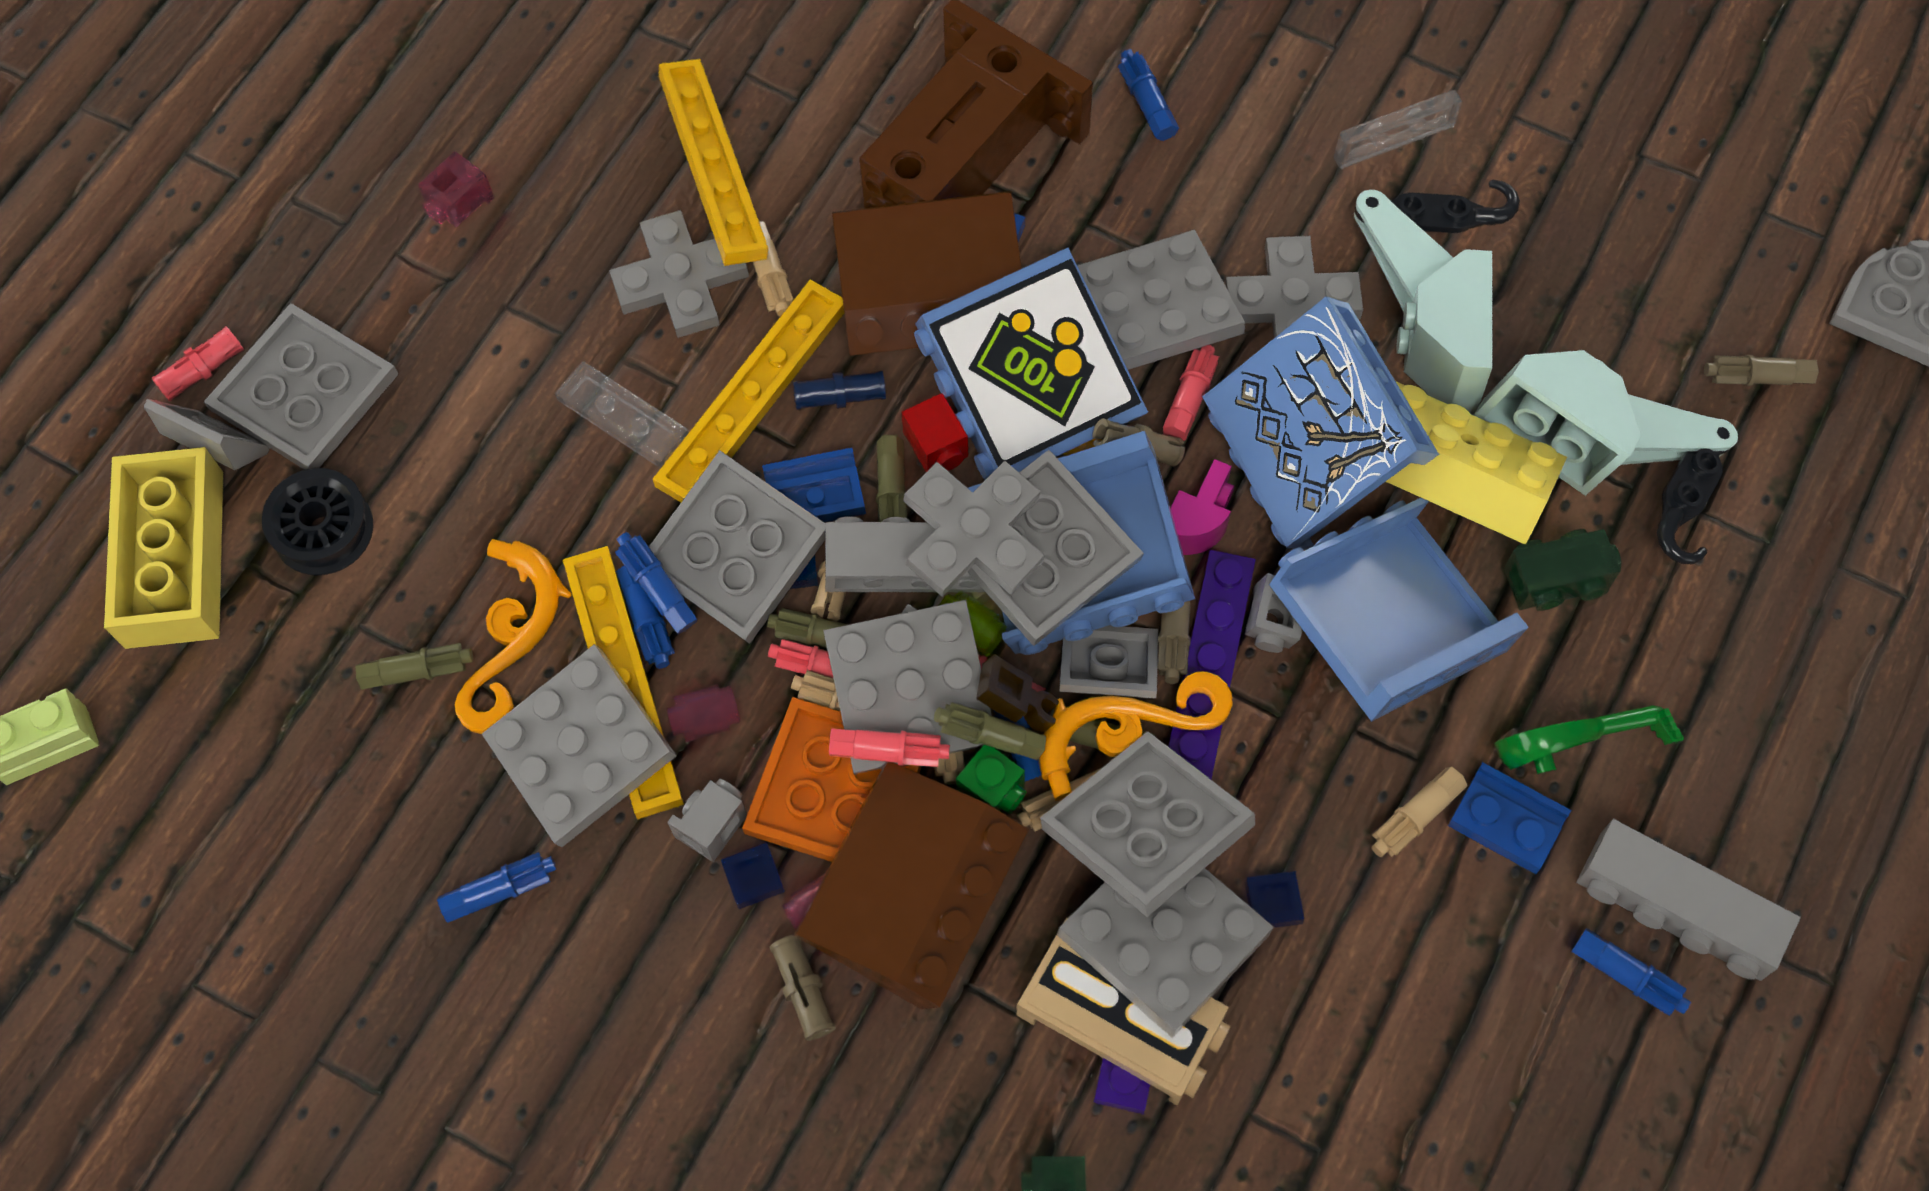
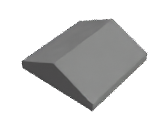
[144,399,270,470]
[1059,625,1158,698]

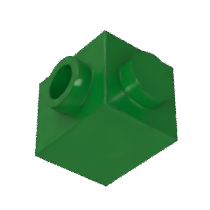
[956,745,1027,815]

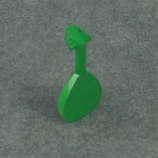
[1494,706,1684,774]

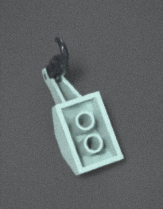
[1354,180,1520,415]
[1474,350,1738,565]

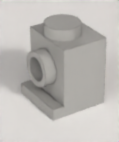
[1245,573,1303,653]
[667,779,747,862]

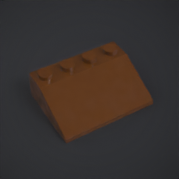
[832,191,1022,356]
[794,762,1029,1009]

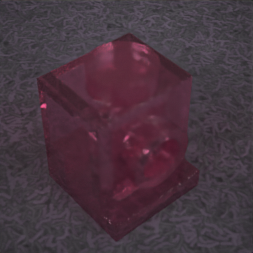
[418,151,494,227]

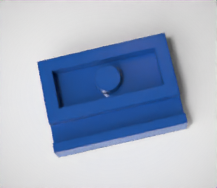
[762,448,866,522]
[1448,762,1571,874]

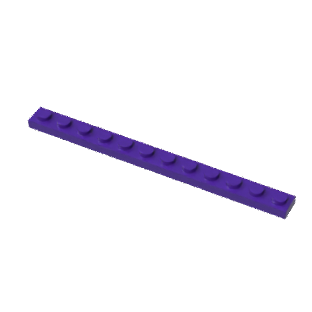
[1094,550,1256,1115]

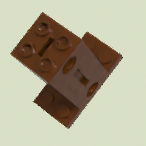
[859,0,1093,208]

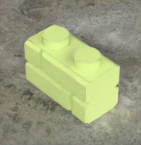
[0,688,99,785]

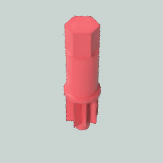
[1163,345,1219,441]
[768,639,834,679]
[829,729,950,767]

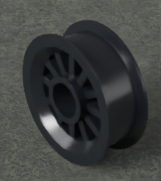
[262,468,374,575]

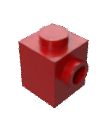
[901,393,968,472]

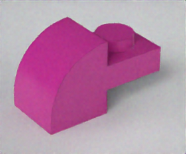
[1171,459,1234,555]

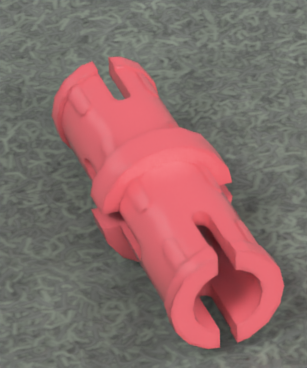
[151,326,244,401]

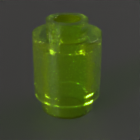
[938,591,1007,656]

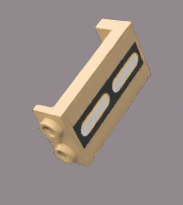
[1017,918,1231,1106]

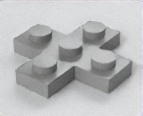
[609,210,749,338]
[1225,236,1363,338]
[903,461,1045,597]

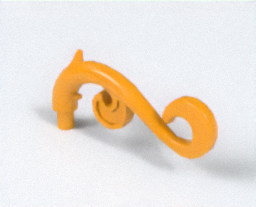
[454,539,571,734]
[1039,672,1233,801]

